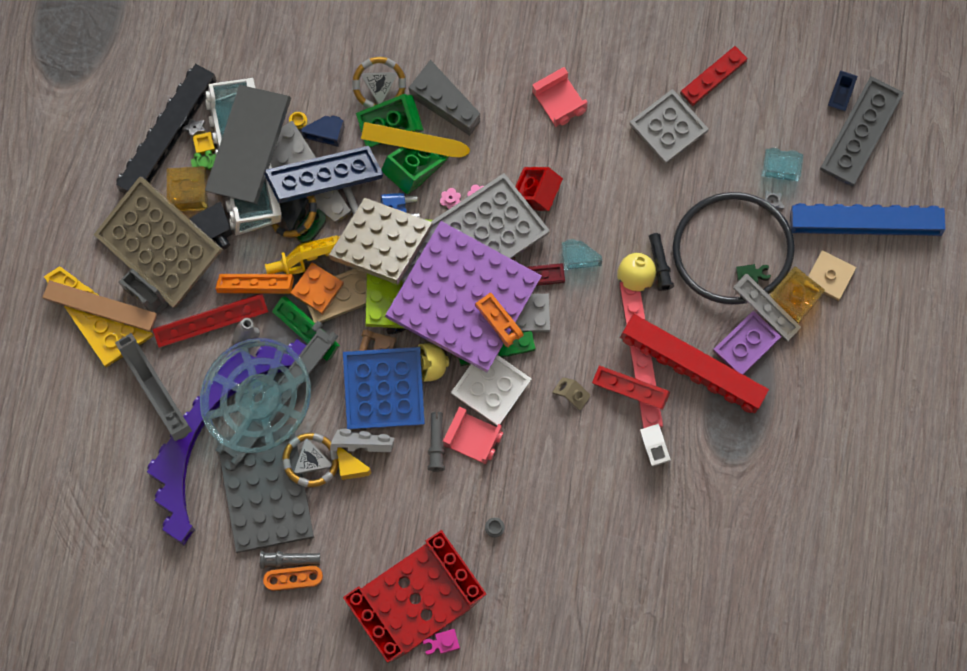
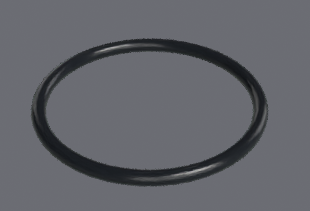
[673,192,795,305]

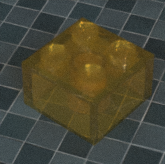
[167,166,208,211]
[770,266,825,324]

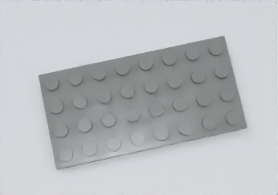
[401,173,550,283]

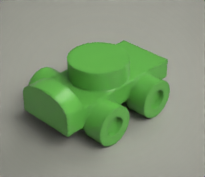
[191,150,216,173]

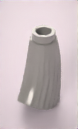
[232,318,260,348]

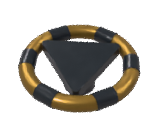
[269,195,317,238]

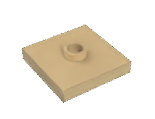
[805,250,856,301]

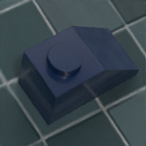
[301,115,345,147]

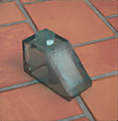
[561,239,602,270]

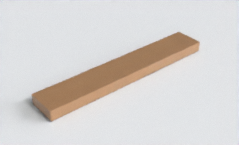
[42,280,157,332]

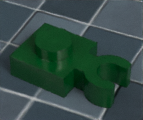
[736,264,771,284]

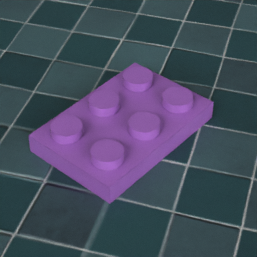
[713,310,781,375]

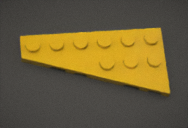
[44,266,154,368]

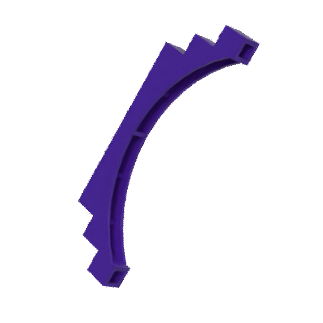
[147,339,307,546]

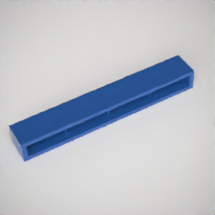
[790,203,946,236]

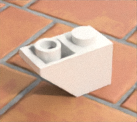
[640,424,671,467]

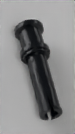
[649,233,674,291]

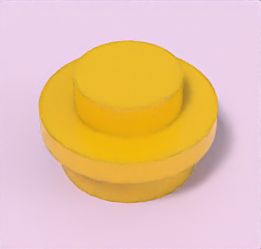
[289,112,307,130]

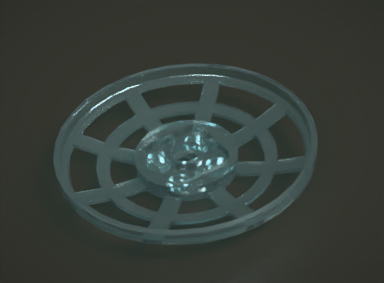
[200,338,311,453]

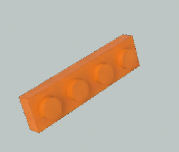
[215,274,294,294]

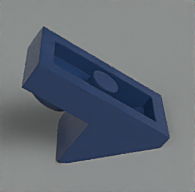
[828,70,858,111]

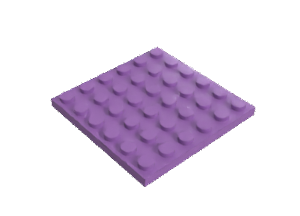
[385,221,542,373]

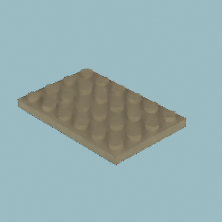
[94,177,223,308]

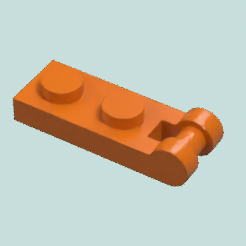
[475,292,524,347]

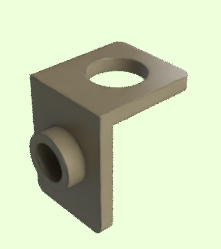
[553,377,590,410]

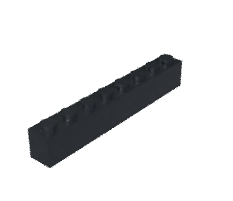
[116,63,217,194]

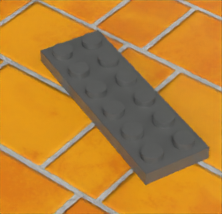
[820,76,904,187]

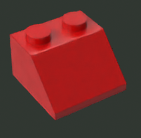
[515,167,563,211]

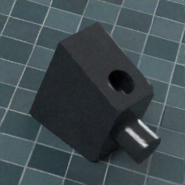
[189,202,232,250]

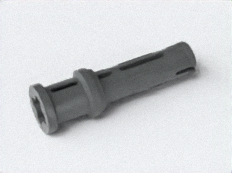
[428,412,445,472]
[260,551,320,569]

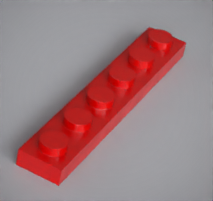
[152,294,268,348]

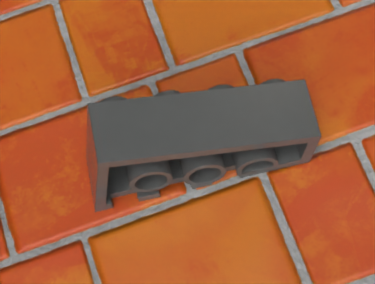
[409,59,480,136]

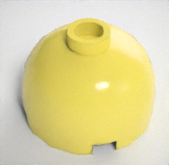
[617,253,656,291]
[418,343,449,382]

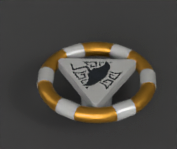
[352,57,406,108]
[282,433,339,487]

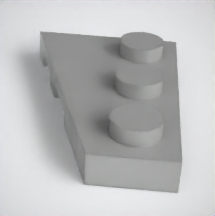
[330,428,394,452]

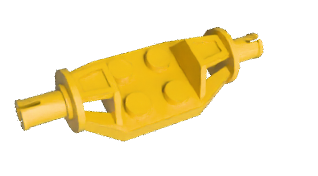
[265,235,340,274]

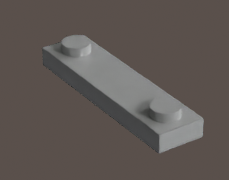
[733,274,801,341]

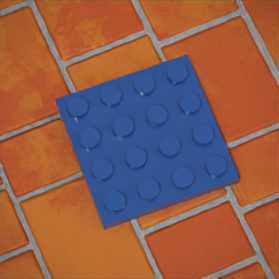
[343,347,425,429]

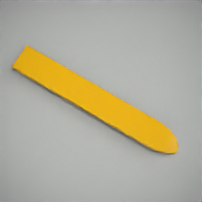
[361,122,470,157]

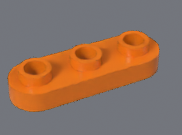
[263,566,323,591]

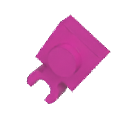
[423,629,460,655]

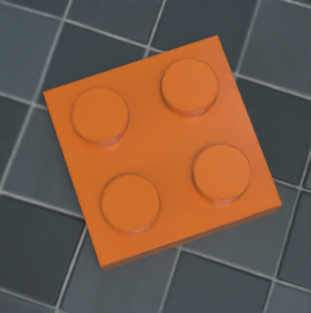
[291,263,344,315]

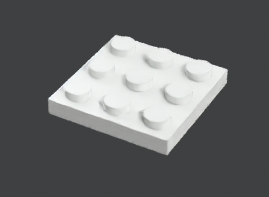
[451,355,531,426]

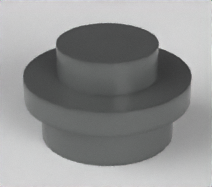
[485,518,505,538]

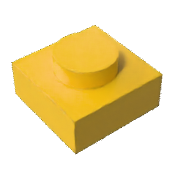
[193,132,215,155]

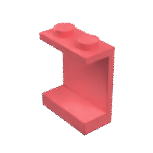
[532,67,588,127]
[443,407,504,464]

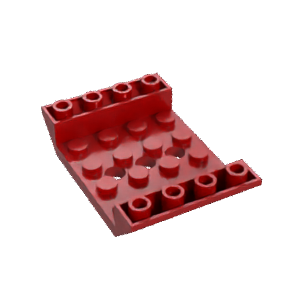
[343,530,487,663]

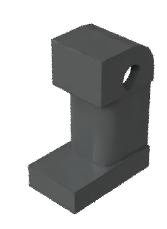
[118,269,169,316]

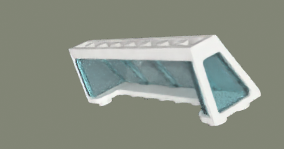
[205,78,281,236]

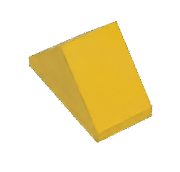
[337,447,371,480]

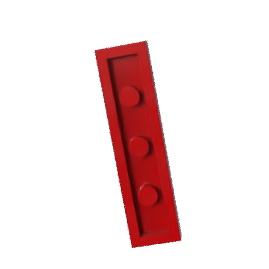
[680,46,748,106]
[592,365,670,410]

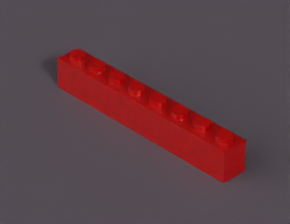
[620,313,769,414]

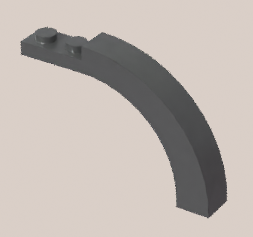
[115,333,192,441]

